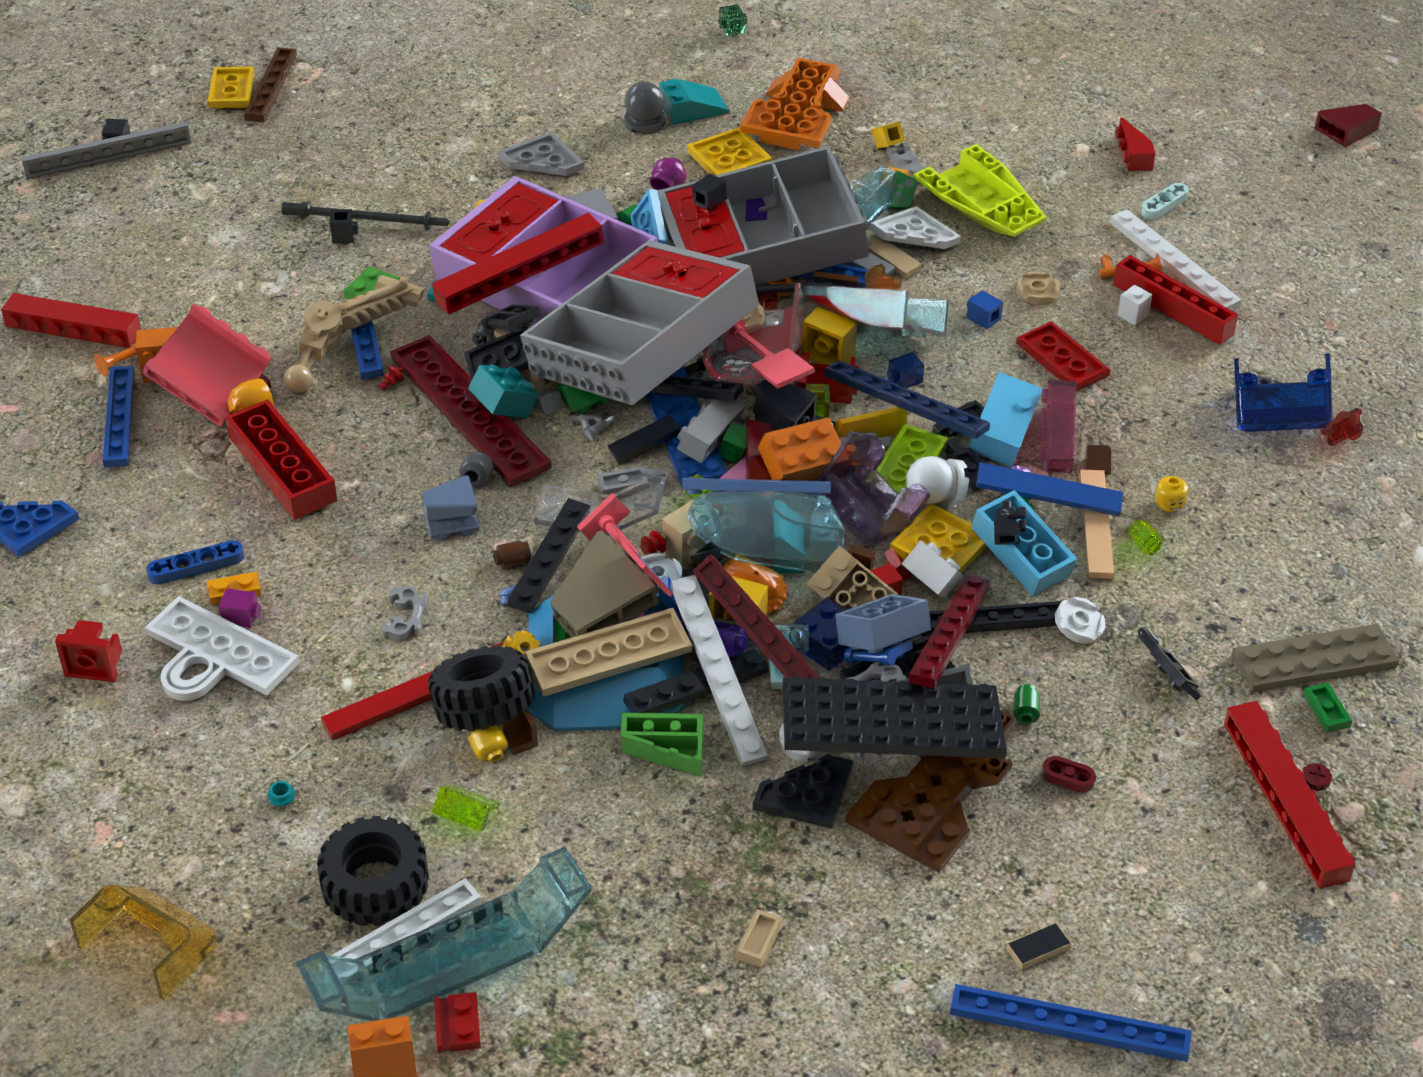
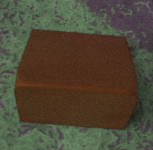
[1085,445,1111,474]

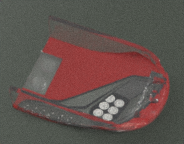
[703,283,806,387]

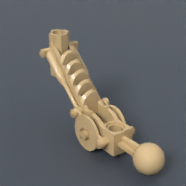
[283,275,424,393]

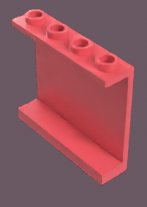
[142,303,272,427]

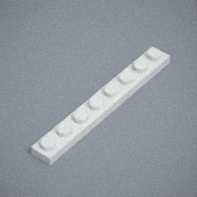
[1110,209,1242,310]
[670,575,768,767]

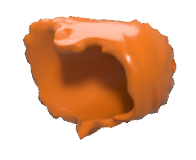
[724,555,788,615]

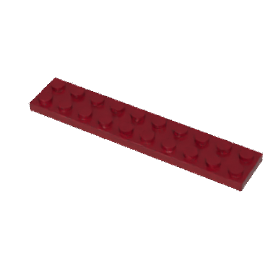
[390,335,552,487]

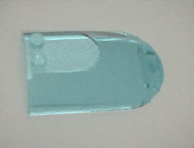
[688,491,845,573]

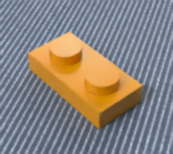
[207,571,262,605]

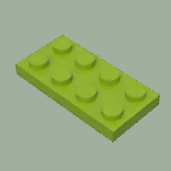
[867,424,948,503]

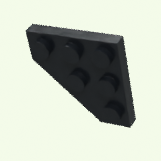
[753,755,853,829]

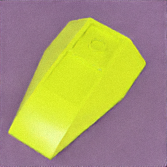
[913,144,1047,237]

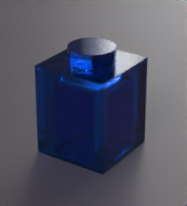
[887,352,925,388]

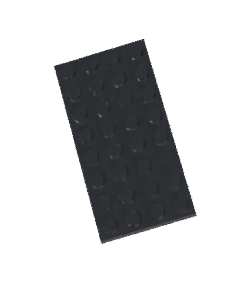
[782,677,1007,758]

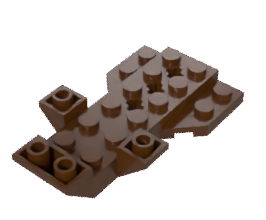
[845,710,1016,873]

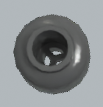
[459,452,494,487]

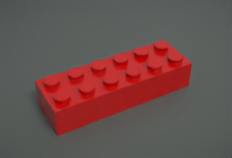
[225,399,338,520]

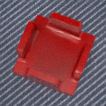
[55,620,122,682]

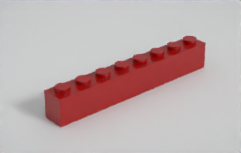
[432,213,604,315]
[1224,701,1356,889]

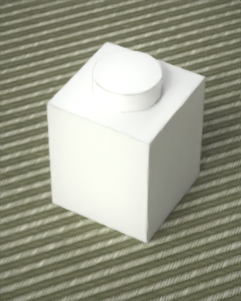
[1117,285,1152,325]

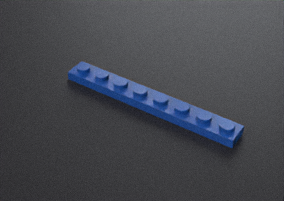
[950,984,1192,1062]

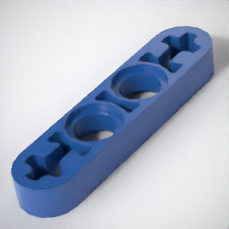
[146,540,244,584]

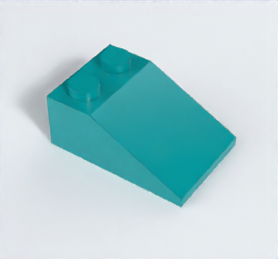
[659,79,729,125]

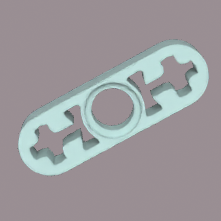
[1141,183,1189,220]

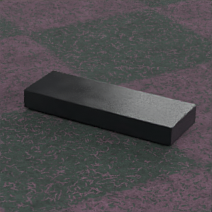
[607,414,681,465]

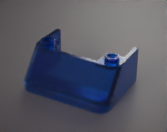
[1234,353,1333,432]

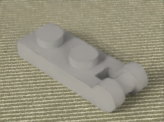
[887,142,925,185]

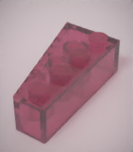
[1039,380,1076,473]

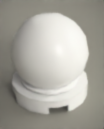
[906,456,969,508]

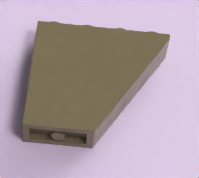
[550,530,659,638]

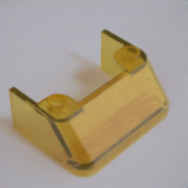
[69,885,217,1000]

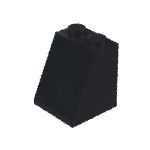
[753,378,817,432]

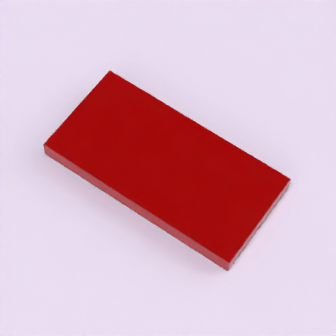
[1016,321,1110,392]

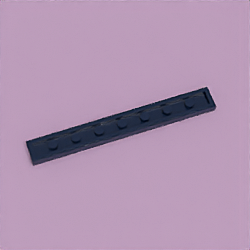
[824,360,990,439]

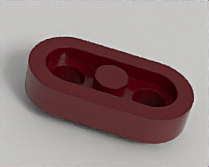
[1042,756,1096,793]

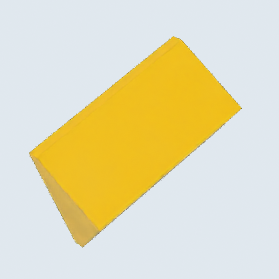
[834,407,908,438]

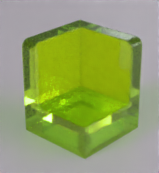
[806,384,830,418]

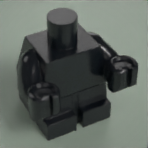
[994,501,1026,545]

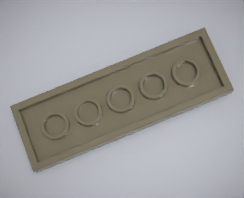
[1232,624,1399,692]

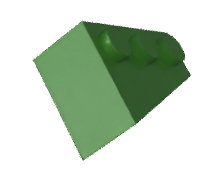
[621,713,703,777]

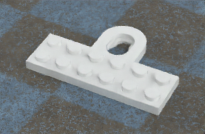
[145,596,300,701]

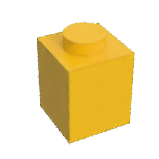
[871,121,905,149]

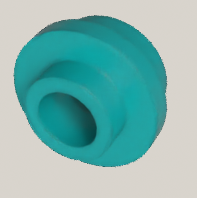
[267,781,295,807]

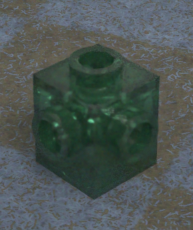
[718,4,748,36]

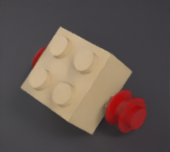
[640,495,725,570]

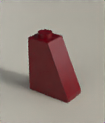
[1314,104,1382,147]

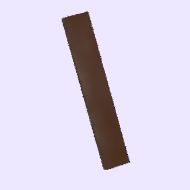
[244,47,297,122]

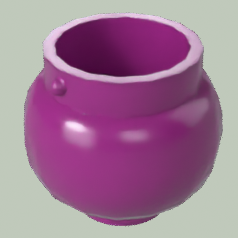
[649,157,687,191]

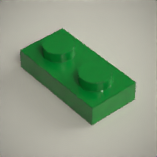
[1303,682,1353,733]

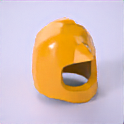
[227,378,274,414]

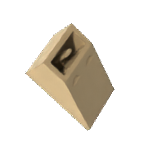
[807,545,898,613]

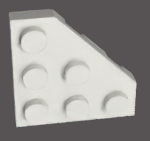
[869,206,961,249]

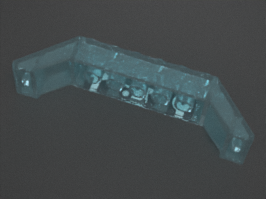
[296,847,592,1021]

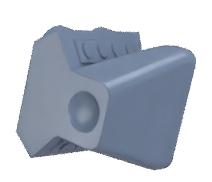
[422,475,480,541]

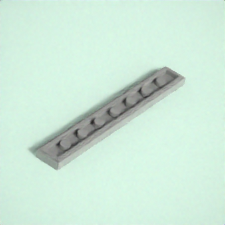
[21,122,191,179]

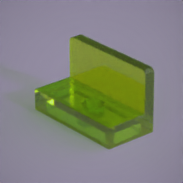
[432,785,500,831]

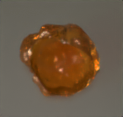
[864,264,902,302]

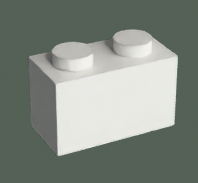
[902,541,964,599]

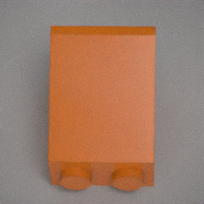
[347,1015,417,1077]

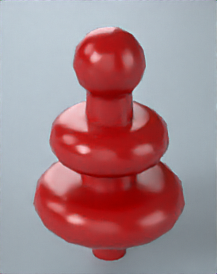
[379,366,404,390]

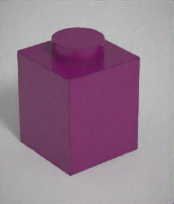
[218,588,261,628]

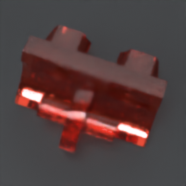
[1320,408,1363,446]

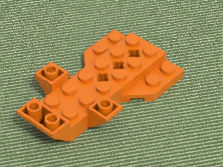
[740,57,849,150]

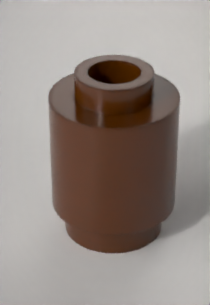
[493,540,531,570]

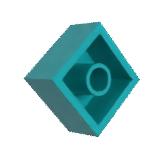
[468,365,539,418]

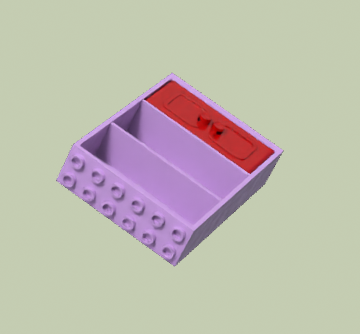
[429,176,658,325]

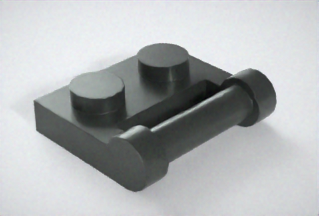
[482,304,541,332]

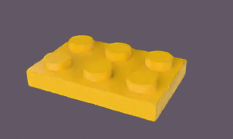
[207,66,255,109]

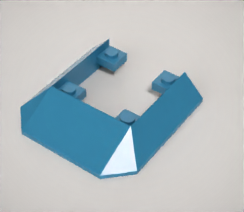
[528,593,686,731]

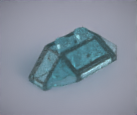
[850,165,897,226]

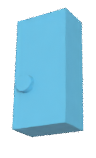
[969,372,1043,467]
[971,490,1077,597]

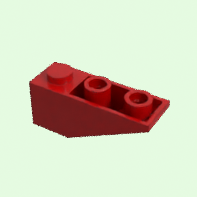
[1115,118,1156,171]

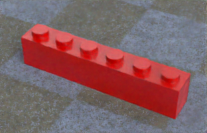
[1113,255,1238,345]
[1,293,141,348]

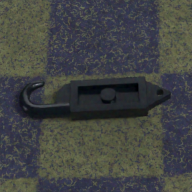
[1137,627,1201,701]

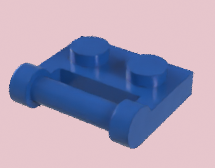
[844,638,913,665]

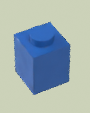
[966,290,1003,329]

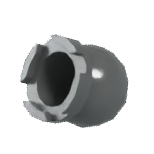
[624,82,665,135]

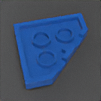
[0,501,79,557]

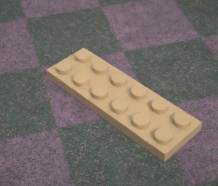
[525,608,692,697]

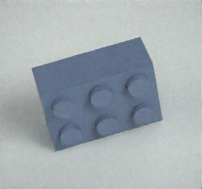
[835,594,931,653]

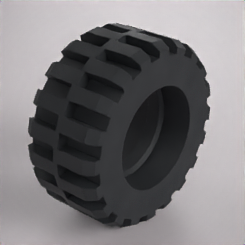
[428,646,535,731]
[317,816,429,926]

